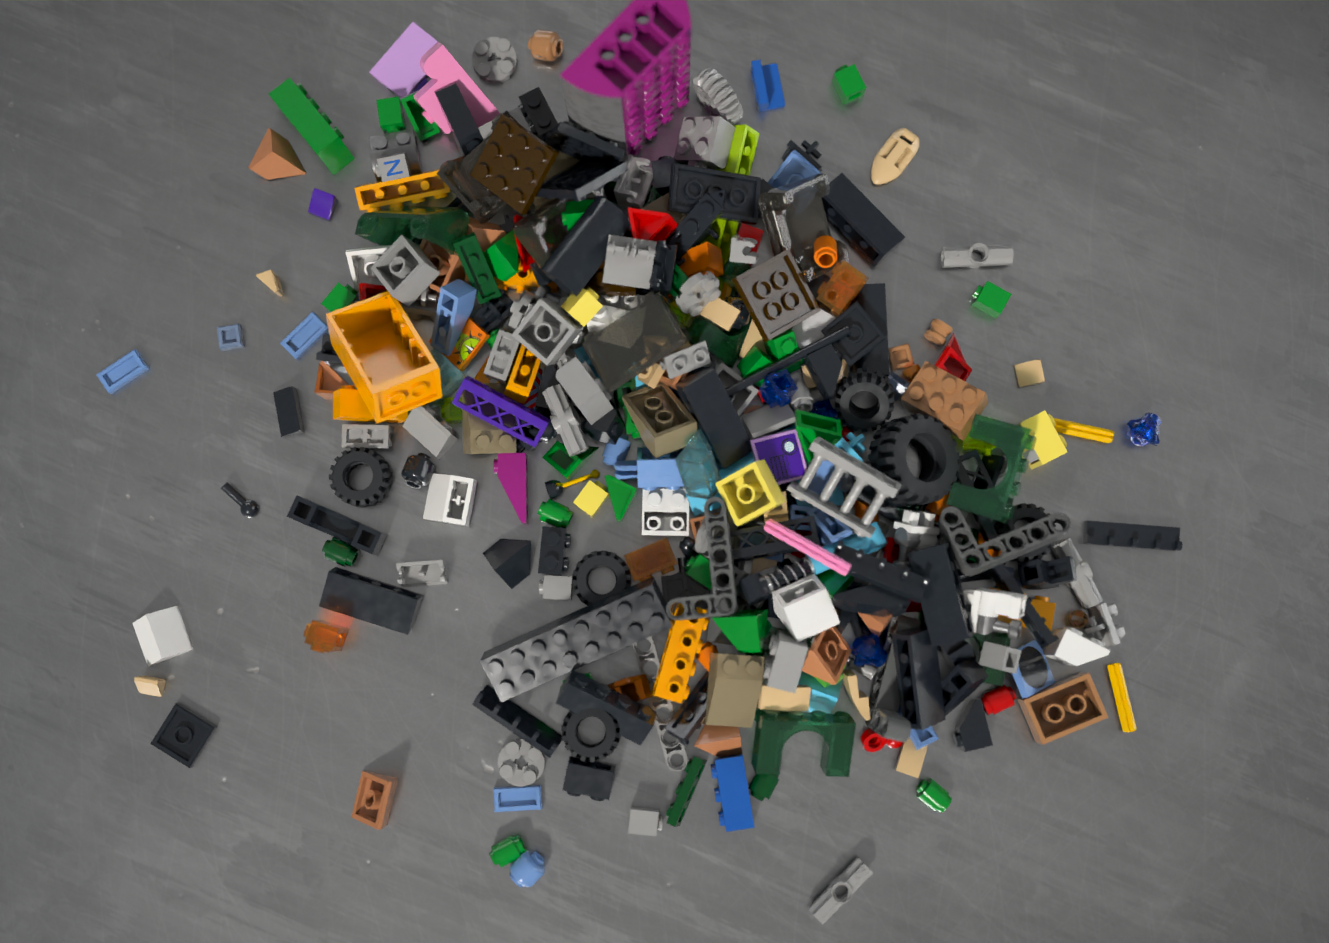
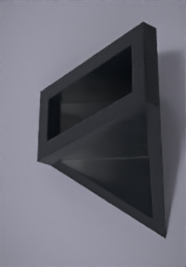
[483,539,531,589]

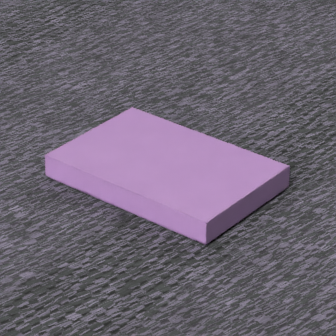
[369,22,438,98]

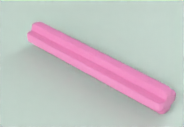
[764,519,851,576]

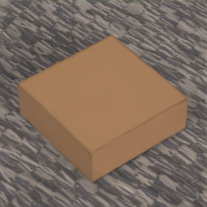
[888,343,915,372]

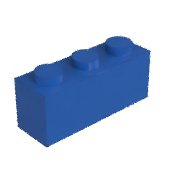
[711,754,755,832]

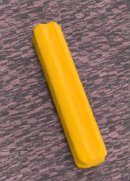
[1053,418,1114,443]
[1107,663,1137,733]

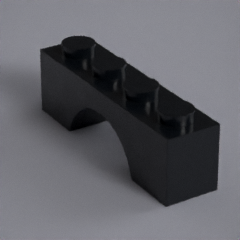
[287,495,387,556]
[556,669,657,746]

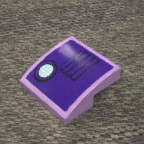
[750,428,807,485]

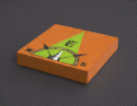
[428,316,490,371]

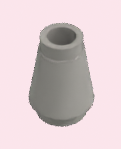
[791,378,814,412]

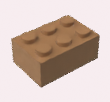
[901,361,989,441]
[1017,672,1109,745]

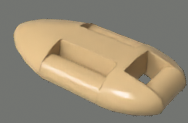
[871,128,920,185]

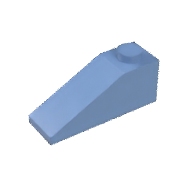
[430,279,477,356]

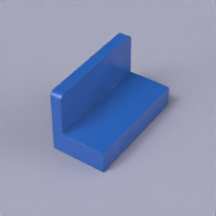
[750,60,785,112]

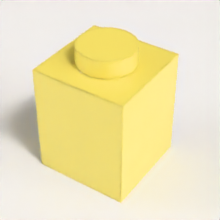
[560,287,603,327]
[573,480,609,518]

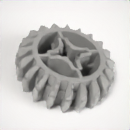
[693,67,743,125]

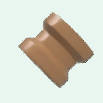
[924,319,953,346]

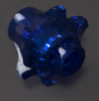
[1127,412,1162,447]
[852,632,887,667]

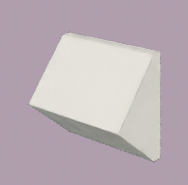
[346,245,391,291]
[132,606,193,667]

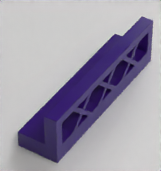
[452,376,551,448]

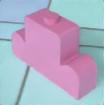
[414,42,501,134]

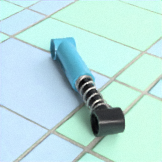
[739,522,888,605]

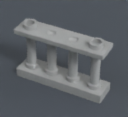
[786,436,902,538]

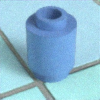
[602,434,631,467]

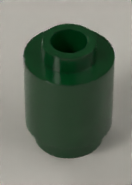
[322,537,359,567]
[748,764,780,802]

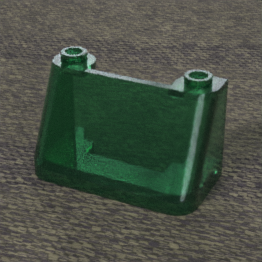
[355,206,469,255]

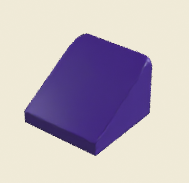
[308,188,338,221]

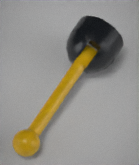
[544,469,600,499]

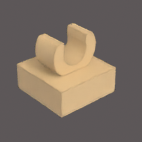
[634,359,665,389]

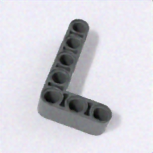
[666,497,738,621]
[938,507,1071,576]
[865,615,920,742]

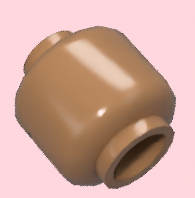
[528,29,563,62]

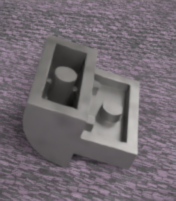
[369,128,422,181]

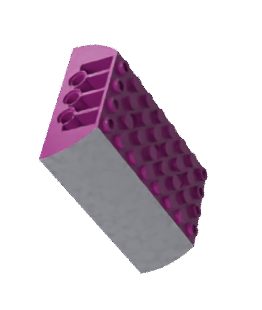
[559,0,691,160]

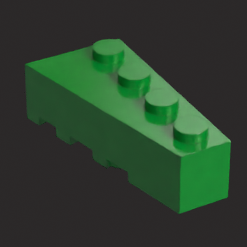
[269,77,355,175]

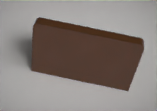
[607,674,652,702]

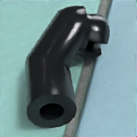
[679,536,699,560]

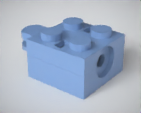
[614,447,685,490]

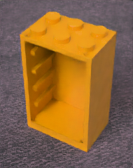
[326,291,442,423]

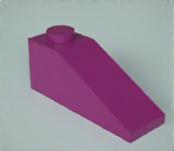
[494,453,528,524]

